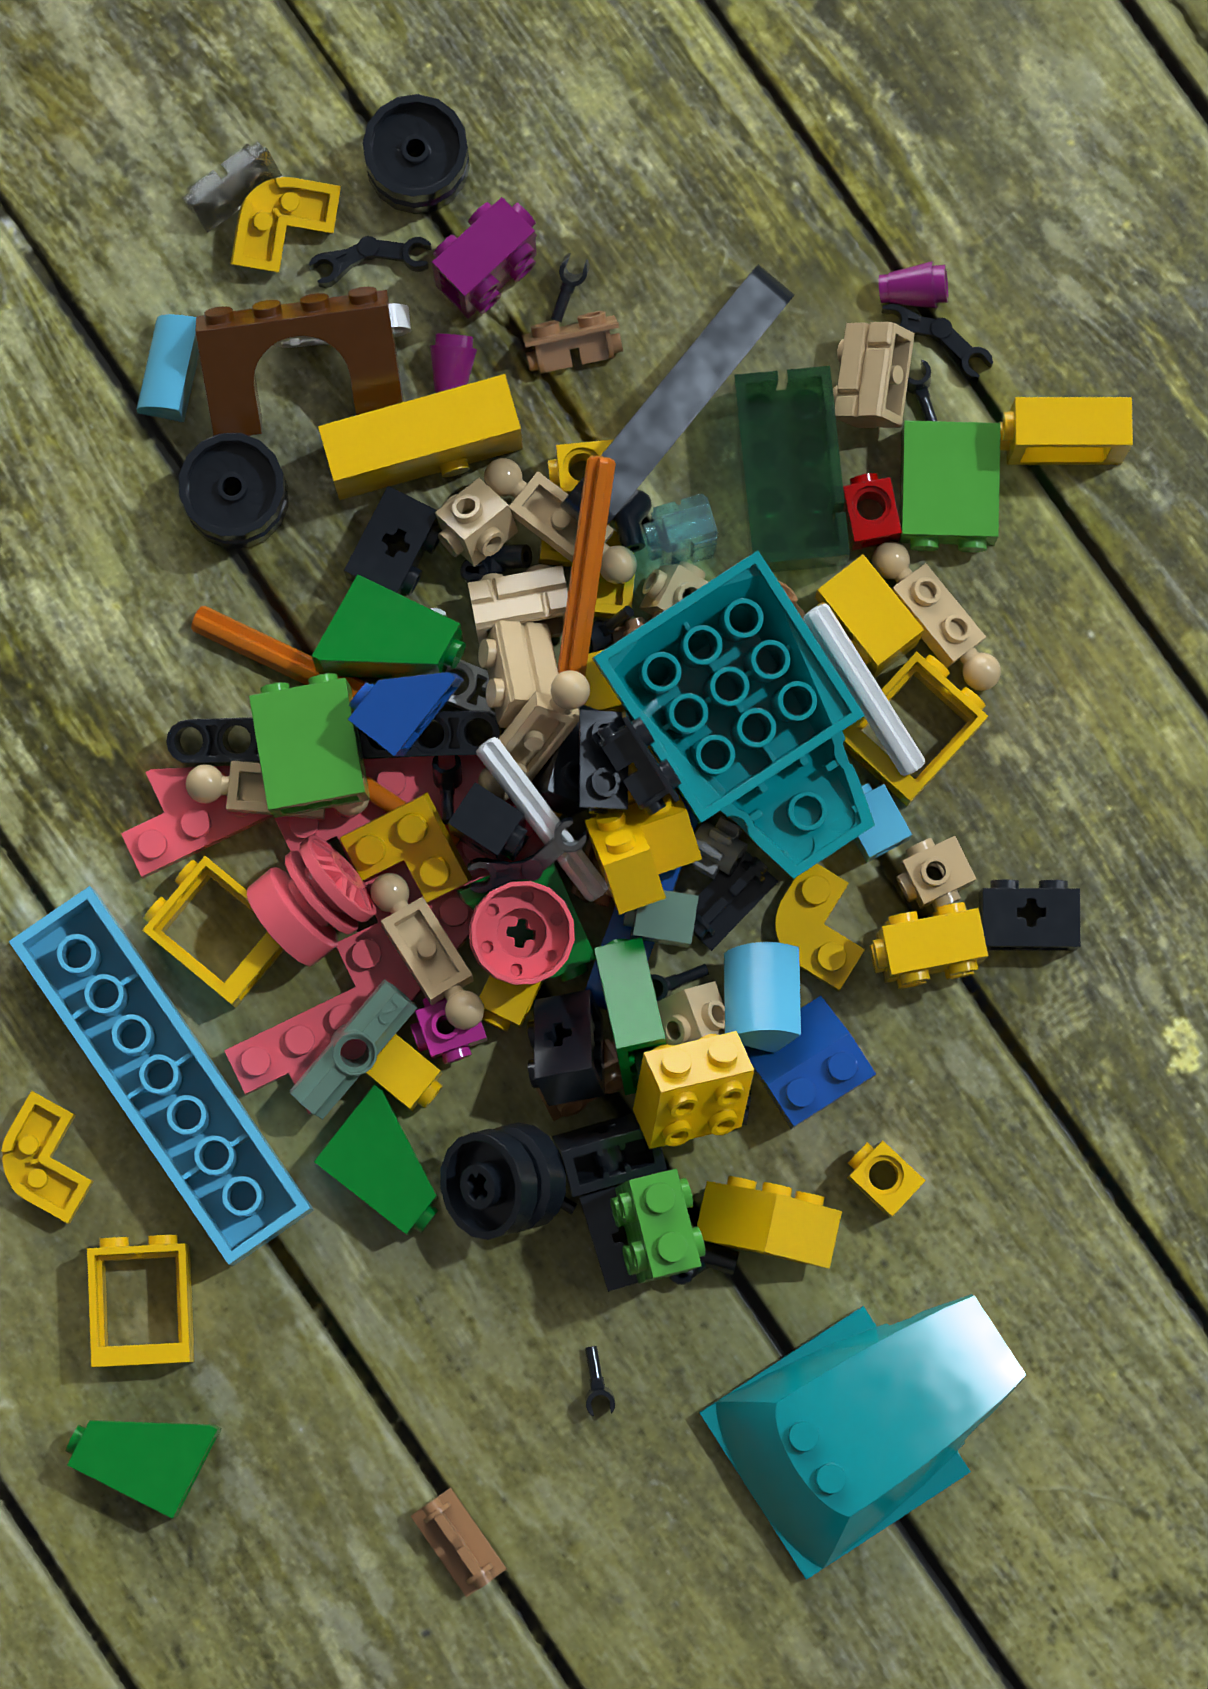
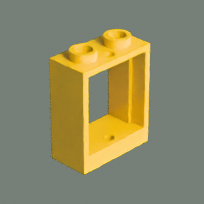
[999,397,1133,465]
[843,651,988,807]
[142,856,284,1008]
[87,1235,195,1367]

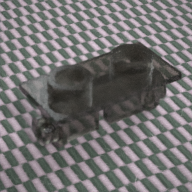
[182,141,283,233]

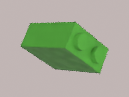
[899,420,1001,553]
[249,673,370,818]

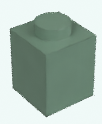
[623,890,699,948]

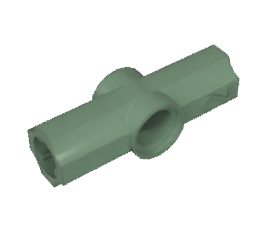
[290,979,417,1120]

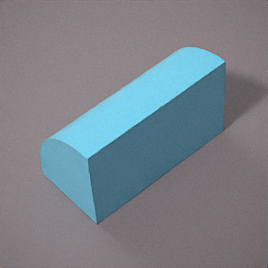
[137,314,199,422]
[724,942,801,1053]

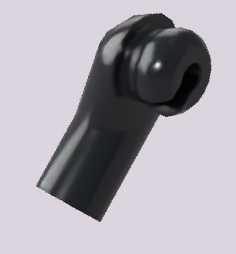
[613,489,652,553]
[460,544,532,583]
[669,1241,739,1285]

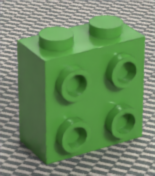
[611,1168,705,1284]

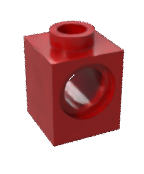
[841,473,902,551]

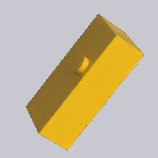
[318,374,523,500]

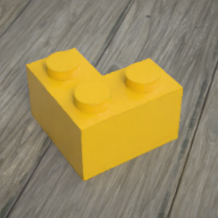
[815,554,924,679]
[585,788,702,915]
[697,1176,842,1269]

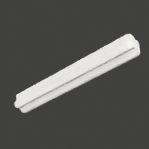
[804,603,925,776]
[476,737,608,902]

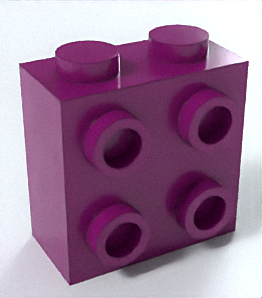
[432,197,537,319]

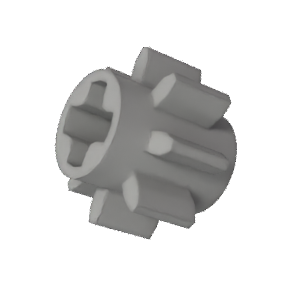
[693,816,748,879]

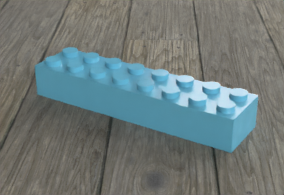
[9,886,314,1266]

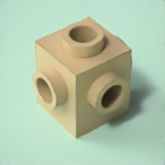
[435,478,518,567]
[639,561,708,619]
[896,836,976,911]
[657,981,725,1046]

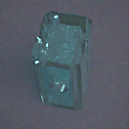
[643,493,718,566]

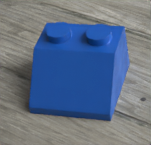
[348,672,464,756]
[743,996,876,1130]

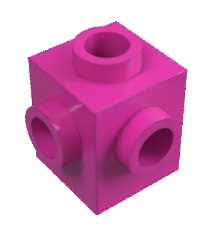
[410,998,488,1064]

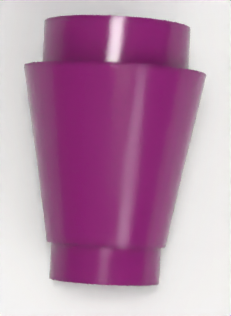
[878,261,949,308]
[430,333,477,393]

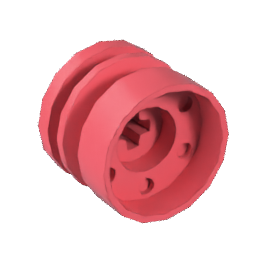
[247,835,376,966]
[469,881,575,985]

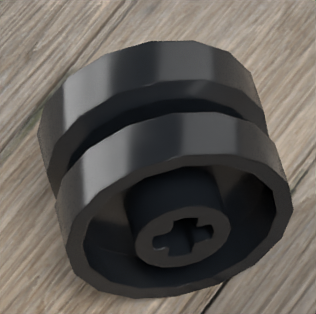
[363,94,470,214]
[179,433,288,549]
[440,1122,566,1240]

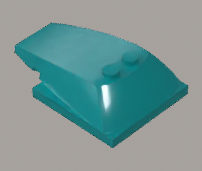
[592,550,875,879]
[699,1294,1026,1580]

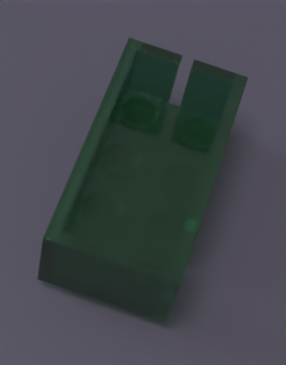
[732,366,850,572]

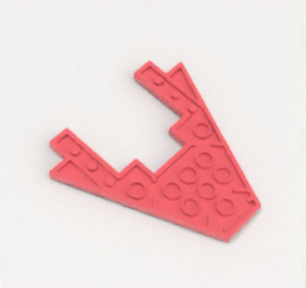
[121,755,545,1115]

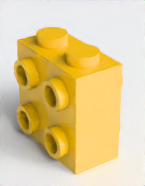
[870,902,988,989]
[633,1031,754,1149]

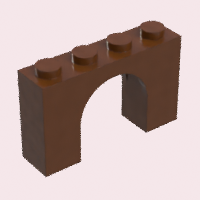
[195,286,404,436]

